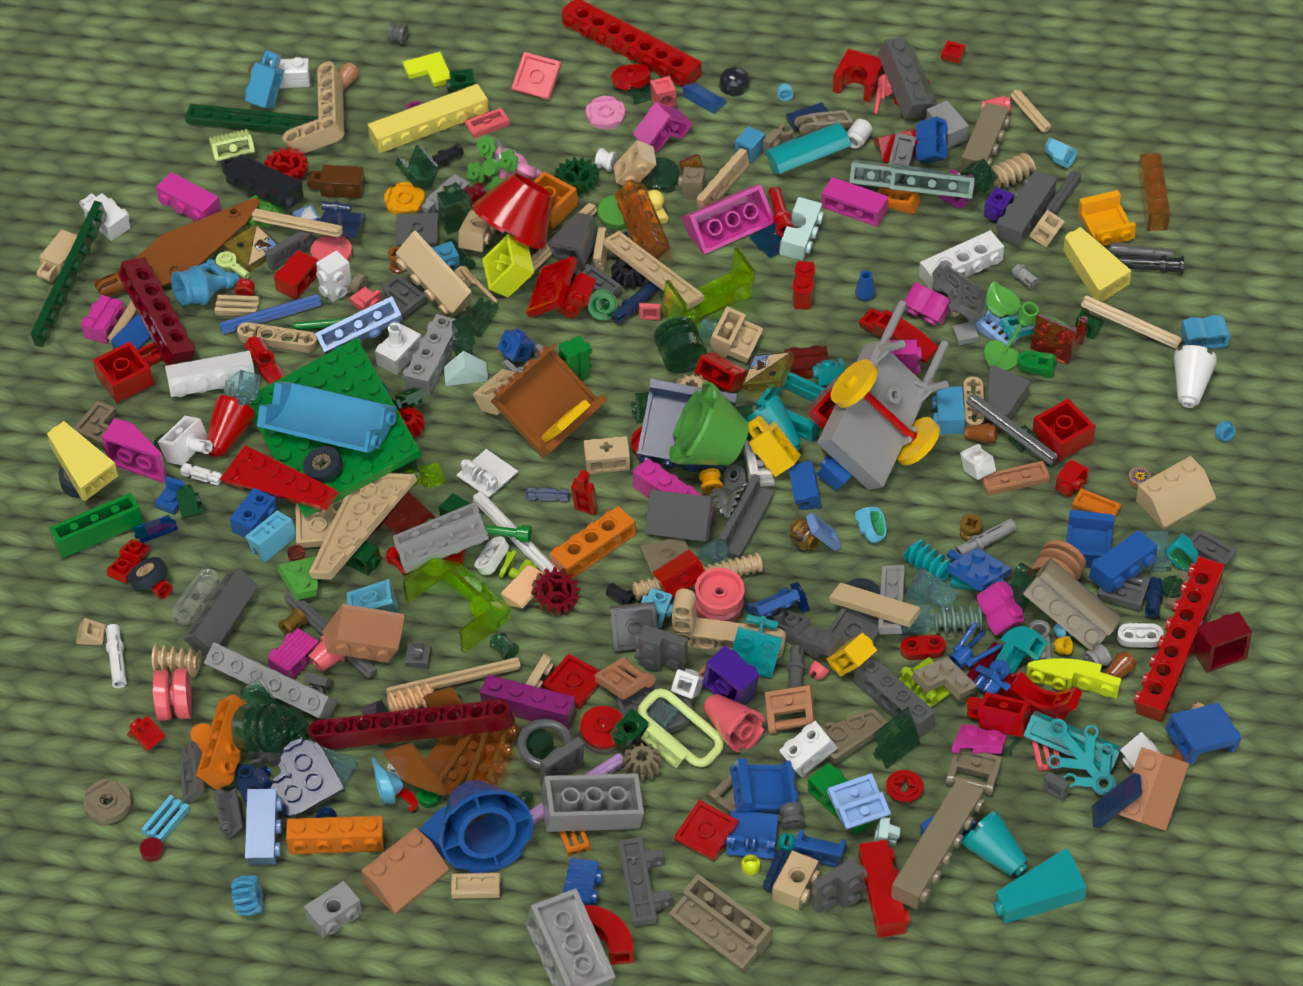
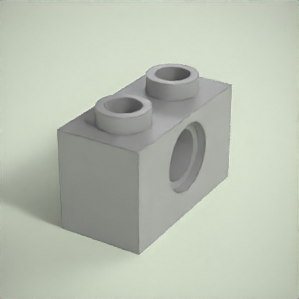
[304,881,362,939]

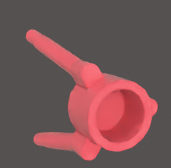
[874,75,893,114]

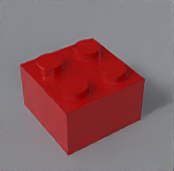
[93,342,154,403]
[1032,398,1096,462]

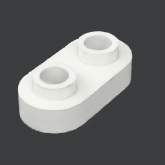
[475,536,509,575]
[1117,623,1164,647]

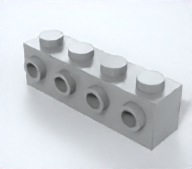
[403,314,461,395]

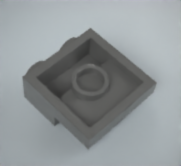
[634,625,688,672]
[812,858,867,914]

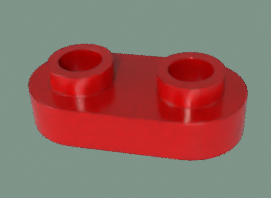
[900,635,946,661]

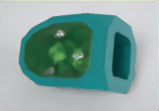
[1165,533,1198,572]

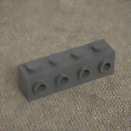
[996,170,1057,246]
[183,568,258,657]

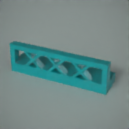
[1024,711,1122,773]

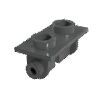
[214,788,243,840]

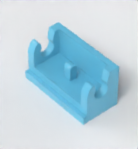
[245,510,296,562]

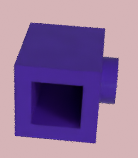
[984,187,1014,222]

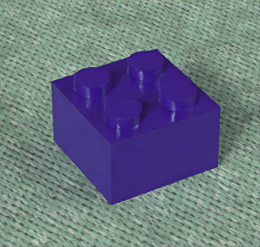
[703,645,760,705]

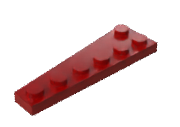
[220,445,339,511]

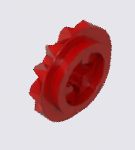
[886,770,924,804]

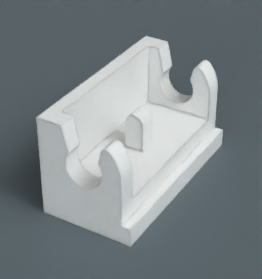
[744,440,774,487]

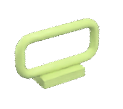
[638,688,724,769]

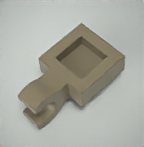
[763,124,794,156]

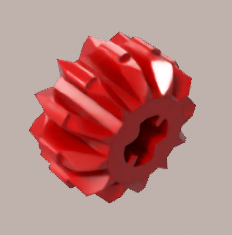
[398,405,425,439]

